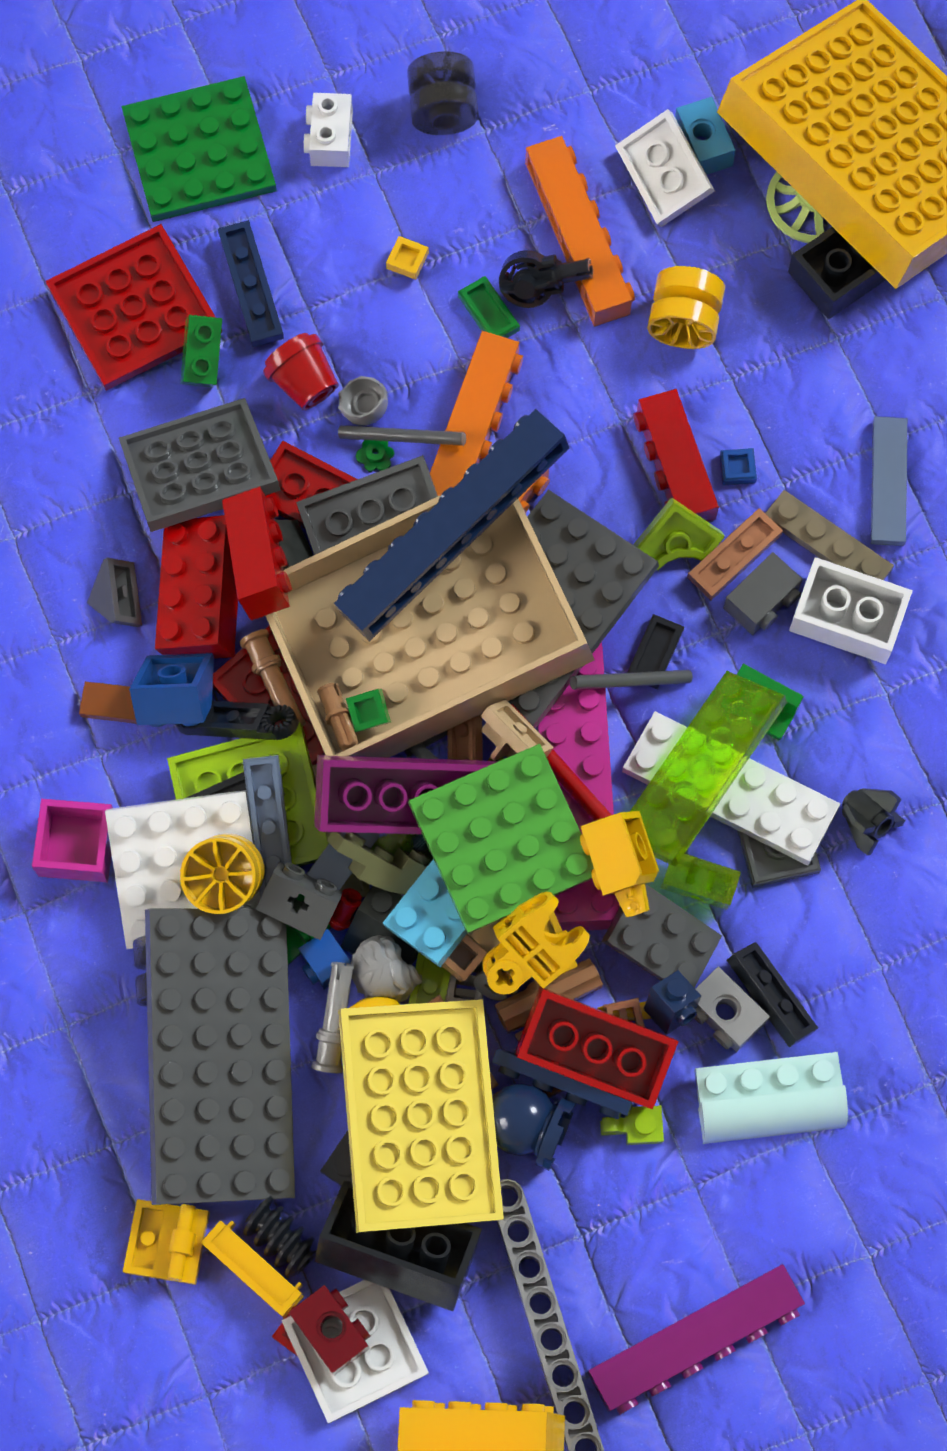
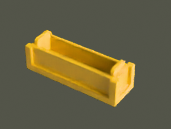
[201,1220,304,1319]

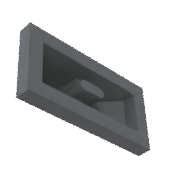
[87,558,142,627]

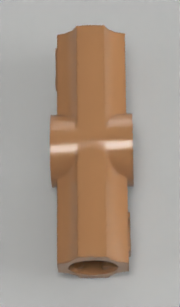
[494,958,603,1034]

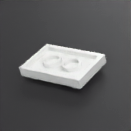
[615,109,715,227]

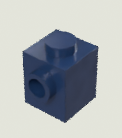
[644,970,701,1035]

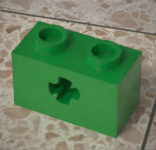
[180,315,222,388]

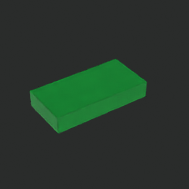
[458,276,520,338]

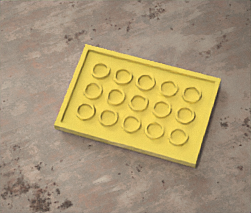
[338,999,504,1233]

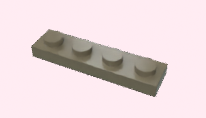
[765,490,894,580]

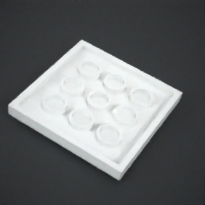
[105,790,260,949]

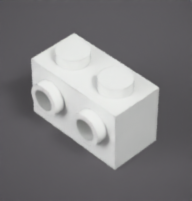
[304,93,353,167]

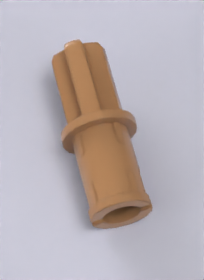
[317,683,358,751]

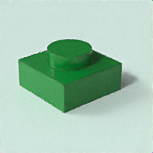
[346,688,391,732]

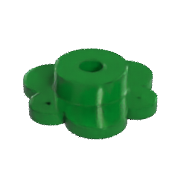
[356,440,394,472]

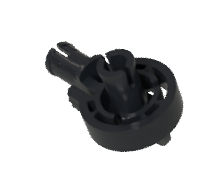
[499,250,593,308]

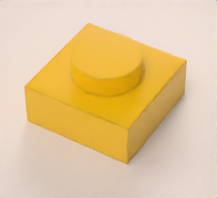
[386,236,429,280]

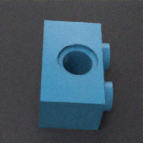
[675,97,736,175]

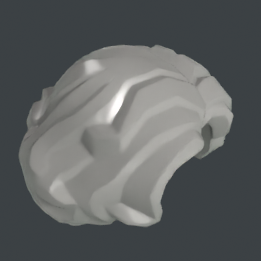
[350,935,422,1003]

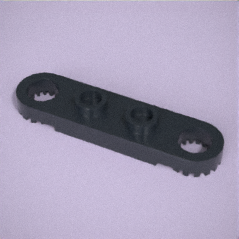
[175,701,299,740]

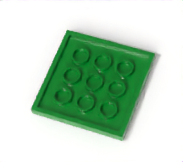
[121,76,277,222]

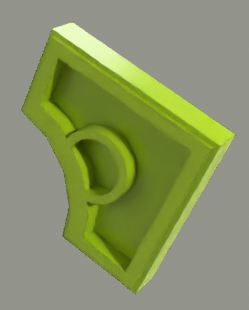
[633,497,725,571]

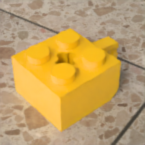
[580,811,659,918]

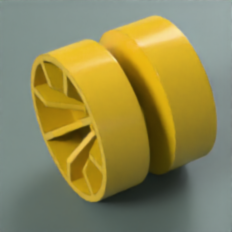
[647,266,725,349]
[180,833,265,914]

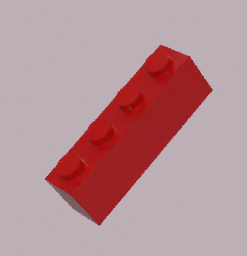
[633,389,719,522]
[222,486,292,621]

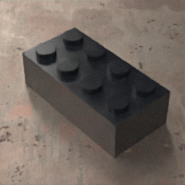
[788,227,886,320]
[314,1180,482,1311]

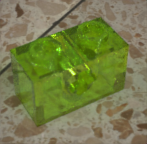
[660,850,741,910]

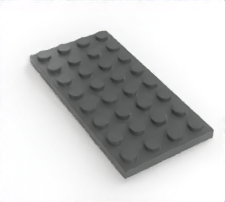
[145,908,295,1205]

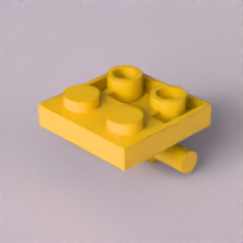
[123,1199,210,1285]

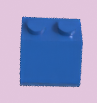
[129,653,214,727]

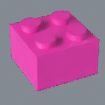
[32,799,113,883]

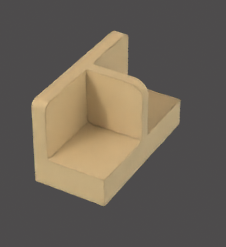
[481,700,554,761]

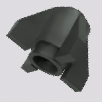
[842,788,906,855]

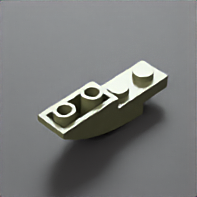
[327,832,431,895]

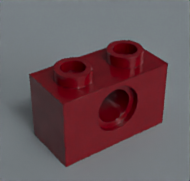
[289,1285,371,1376]

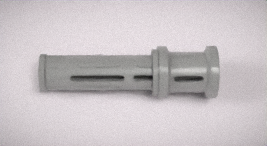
[311,962,354,1073]

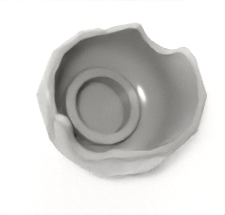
[338,376,388,426]

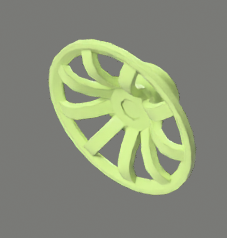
[766,172,824,243]

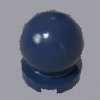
[492,1084,576,1171]

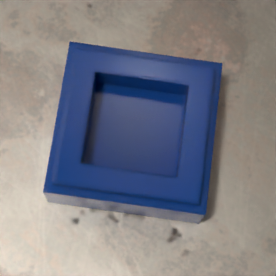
[720,448,757,485]

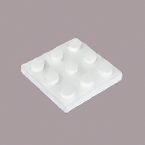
[281,1280,429,1424]

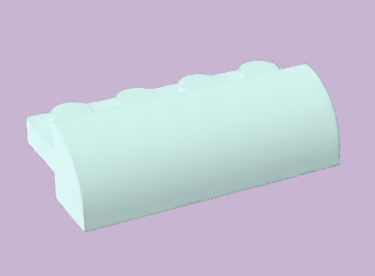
[694,1052,848,1144]

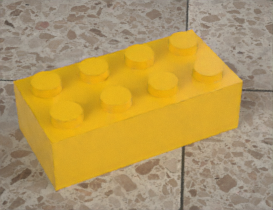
[398,1400,565,1451]

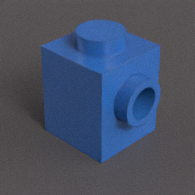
[298,929,351,990]

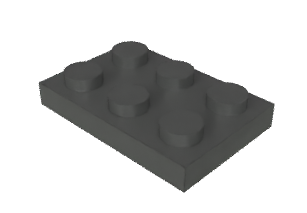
[602,884,722,988]

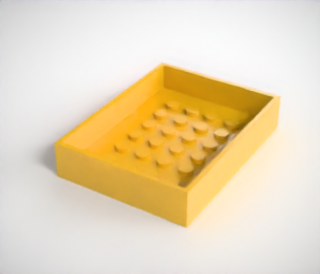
[717,0,947,289]

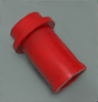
[328,888,362,931]

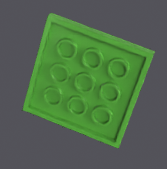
[408,744,594,934]

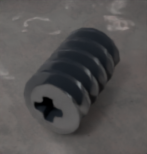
[243,1196,317,1278]

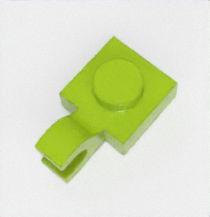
[600,1105,664,1145]

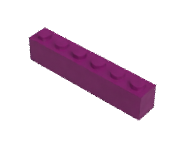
[587,1264,805,1415]

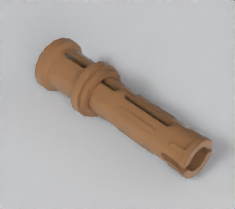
[240,629,306,726]

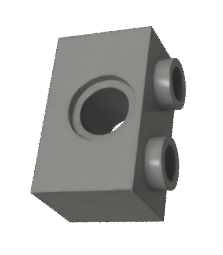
[694,966,770,1053]

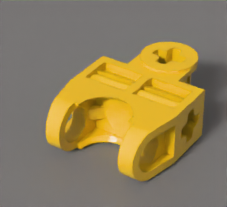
[482,892,590,995]

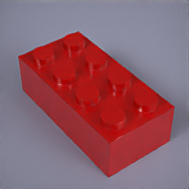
[155,515,238,659]
[514,987,679,1110]

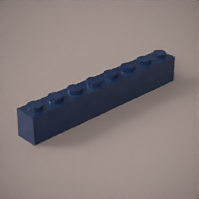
[334,409,570,642]

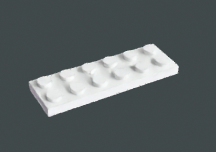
[622,711,840,866]

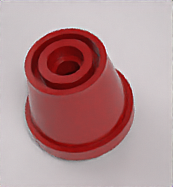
[263,333,339,410]

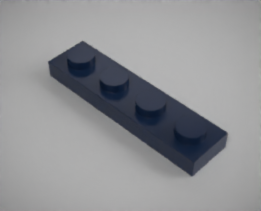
[218,220,284,347]
[492,1048,634,1119]

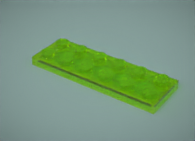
[630,671,787,867]

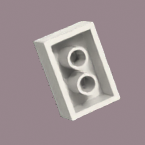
[789,557,913,664]

